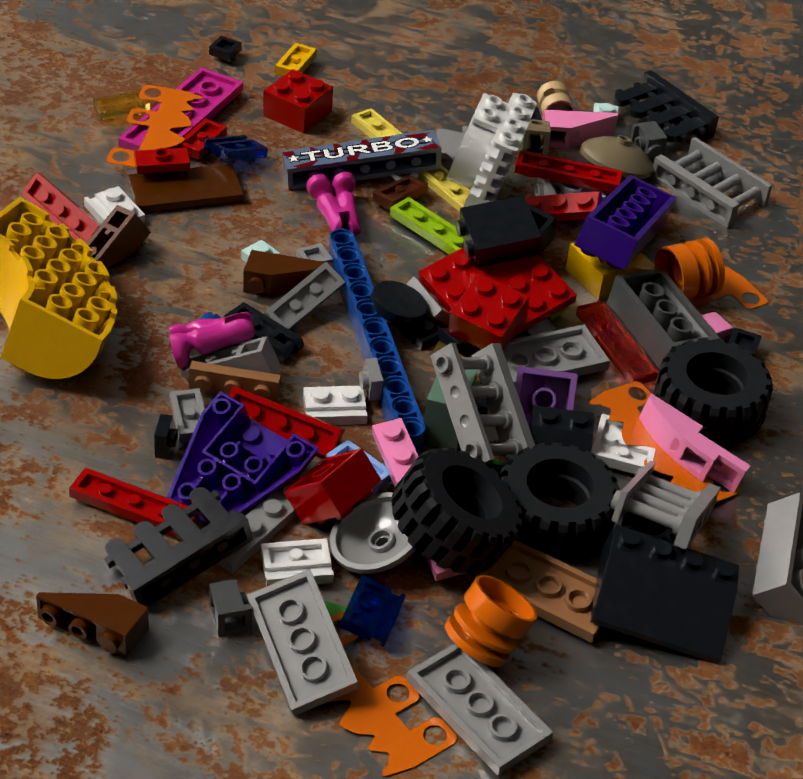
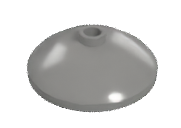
[330,492,417,574]

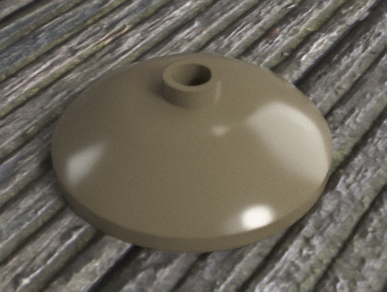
[580,135,653,179]

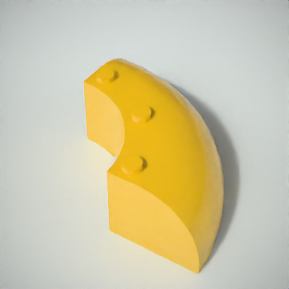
[0,197,117,379]

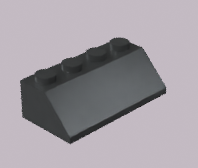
[607,269,720,369]

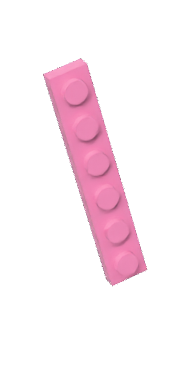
[372,418,466,581]

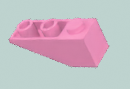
[542,110,618,149]

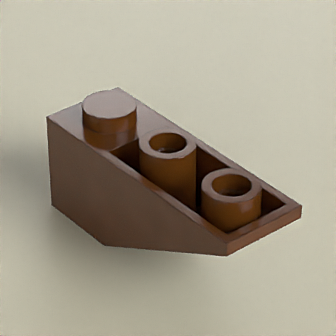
[36,592,149,658]

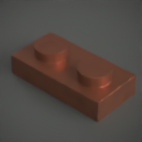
[373,175,428,210]

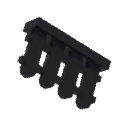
[613,70,719,143]
[104,487,254,607]

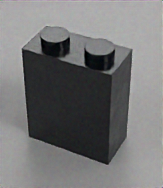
[456,195,542,268]

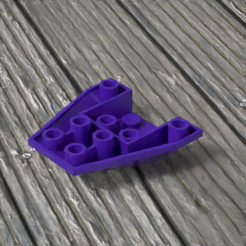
[166,391,320,526]

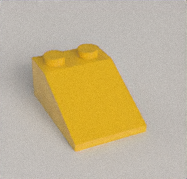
[565,242,654,301]

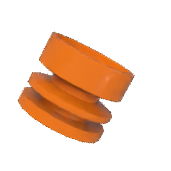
[654,238,725,300]
[445,575,537,667]

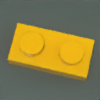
[275,42,317,76]

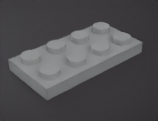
[480,324,610,385]
[247,569,360,716]
[406,643,553,776]

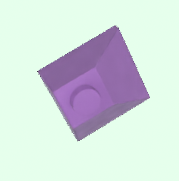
[515,366,578,428]

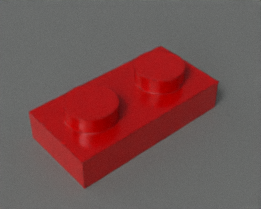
[177,118,227,160]

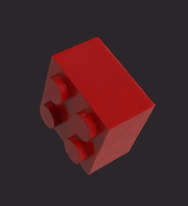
[263,69,333,134]
[448,272,530,351]
[284,448,382,525]

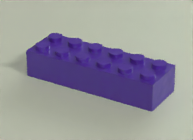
[574,175,677,270]

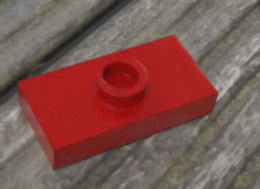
[134,148,190,174]

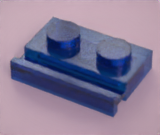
[203,135,268,164]
[338,575,406,647]

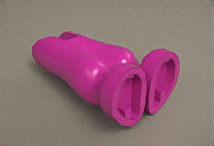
[306,172,361,236]
[169,312,255,369]

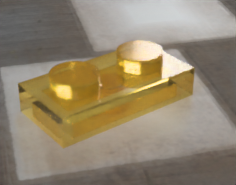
[93,90,150,121]

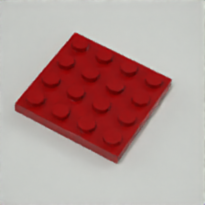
[418,247,577,337]

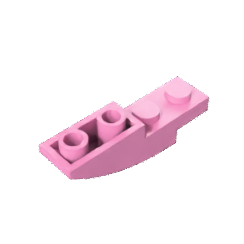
[639,394,751,492]

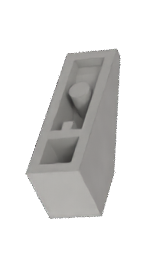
[180,336,281,378]

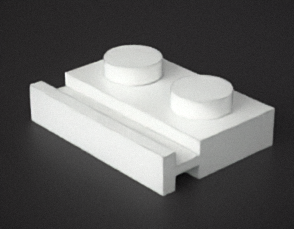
[84,186,145,224]
[303,386,368,425]
[261,538,334,587]

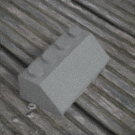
[752,492,803,625]

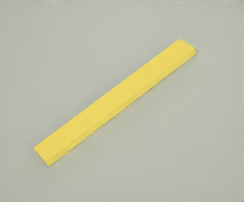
[351,108,470,212]

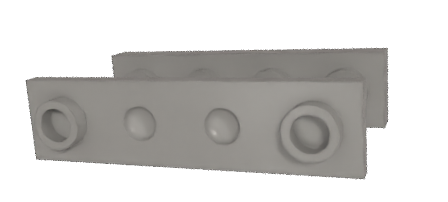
[651,137,773,228]
[430,343,535,464]
[610,461,721,550]

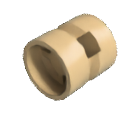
[537,81,575,114]

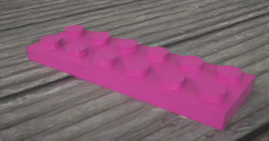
[118,67,243,151]

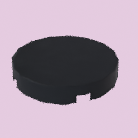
[370,280,427,325]

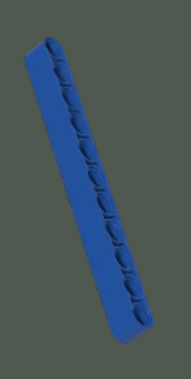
[329,229,425,456]

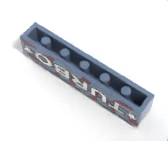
[282,130,441,190]

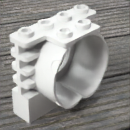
[446,93,537,218]

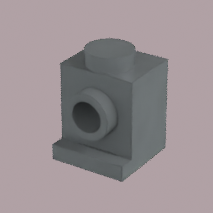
[630,121,668,160]
[209,579,252,637]

